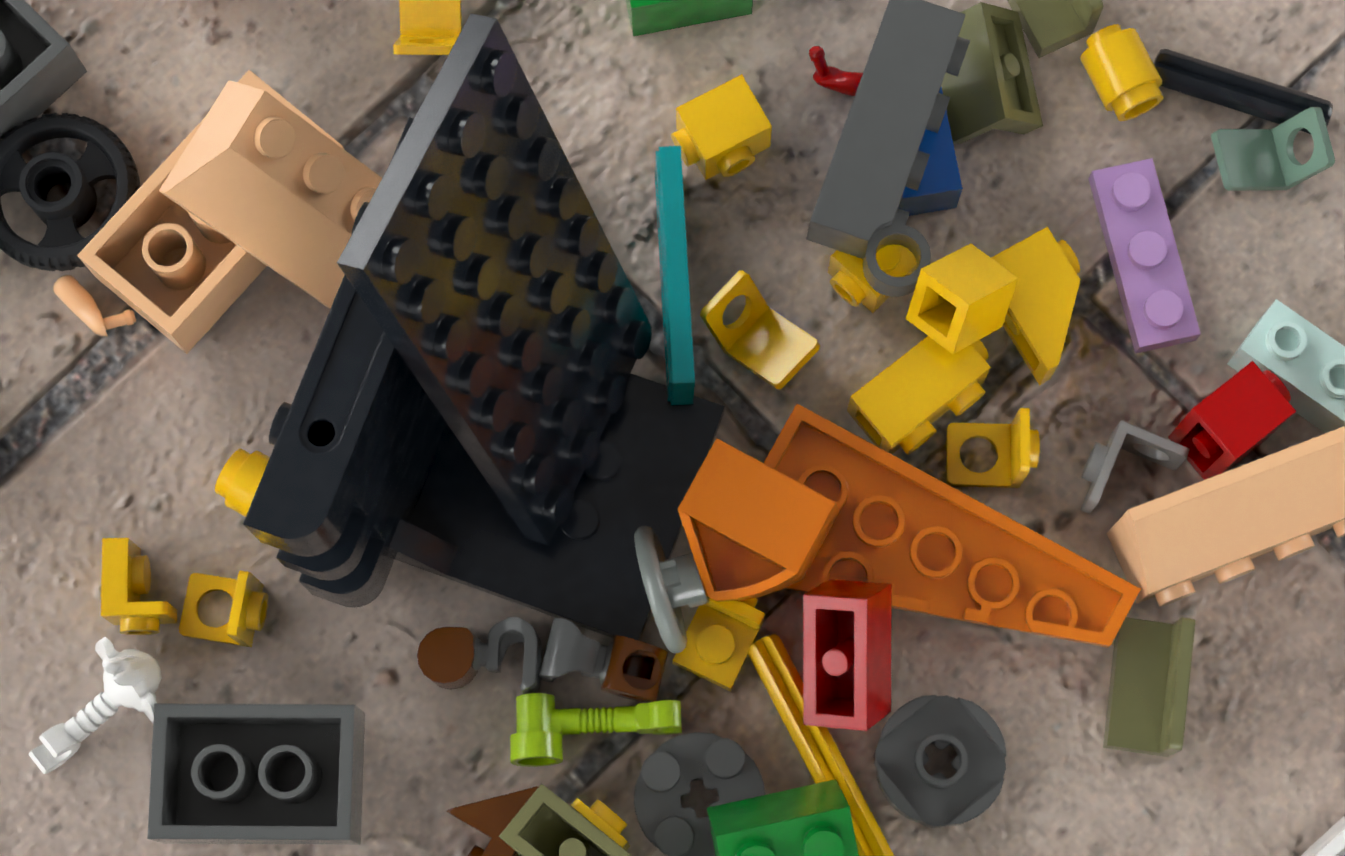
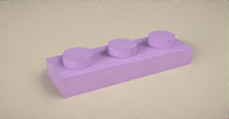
[1088,158,1201,354]

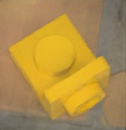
[828,244,917,313]
[101,538,177,635]
[672,598,765,692]

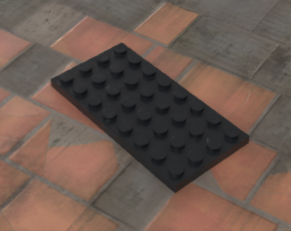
[337,13,652,545]

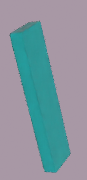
[655,146,695,405]

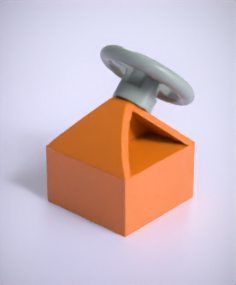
[634,438,840,653]

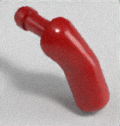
[809,46,863,97]

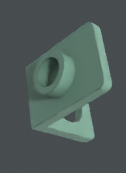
[1211,107,1335,191]

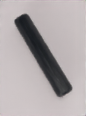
[1154,49,1333,134]

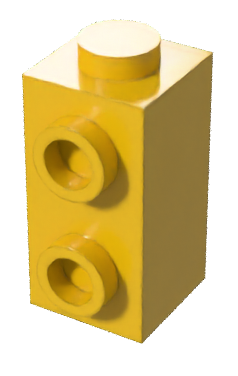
[847,336,991,455]

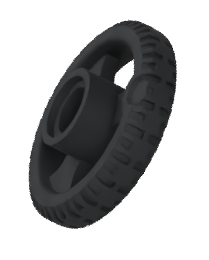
[0,113,140,271]

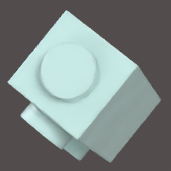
[1227,299,1345,433]

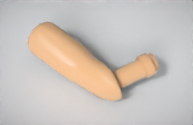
[53,275,136,336]

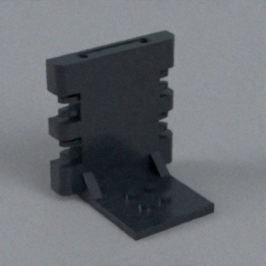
[243,117,725,641]

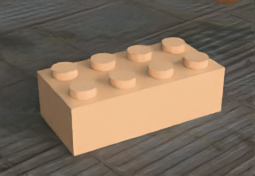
[77,70,345,354]

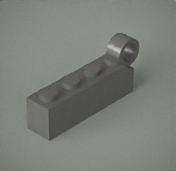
[806,0,970,297]

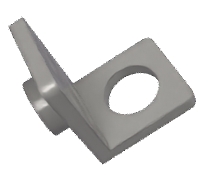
[1081,420,1190,514]

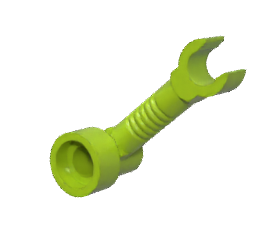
[510,693,682,767]

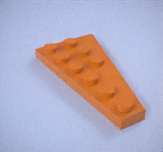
[764,404,1141,648]

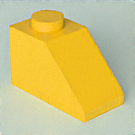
[991,226,1081,385]

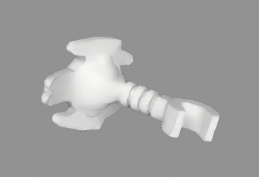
[28,637,162,774]

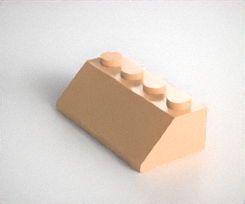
[159,80,382,309]
[1107,426,1345,607]

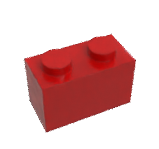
[1168,361,1296,480]
[803,579,892,731]

